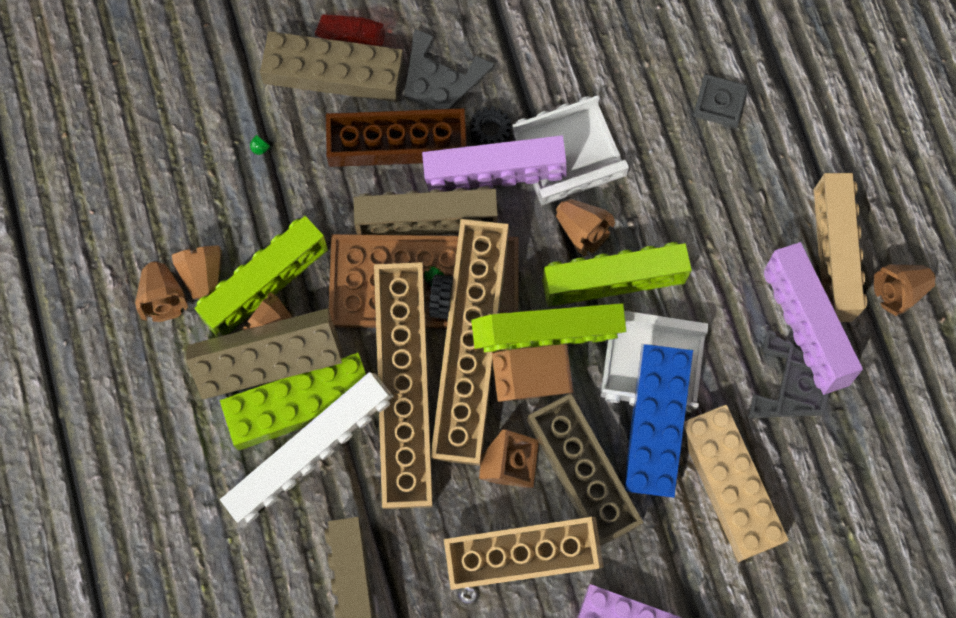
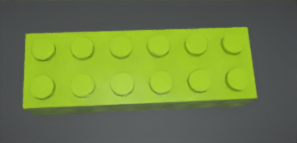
[194,216,328,337]
[542,242,692,307]
[471,303,627,353]
[219,353,366,451]

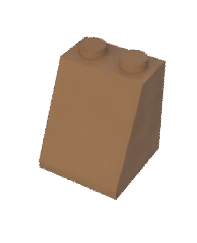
[492,344,573,402]

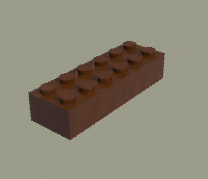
[326,108,466,167]

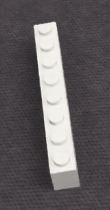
[220,372,394,523]

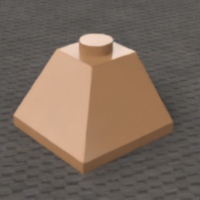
[479,430,539,488]

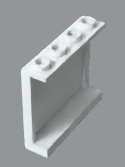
[512,96,629,206]
[600,311,708,414]

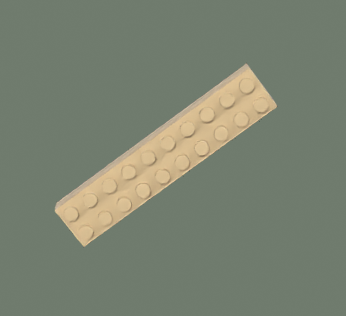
[431,219,509,466]
[374,262,433,509]

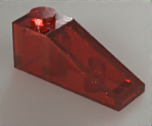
[314,14,385,47]

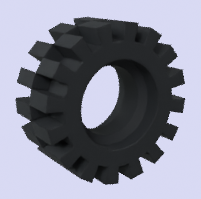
[470,106,511,146]
[429,274,454,319]

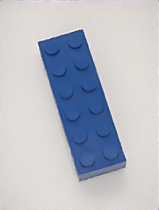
[623,344,693,498]

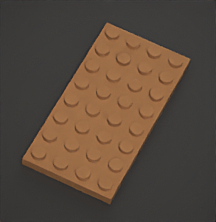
[329,234,519,329]

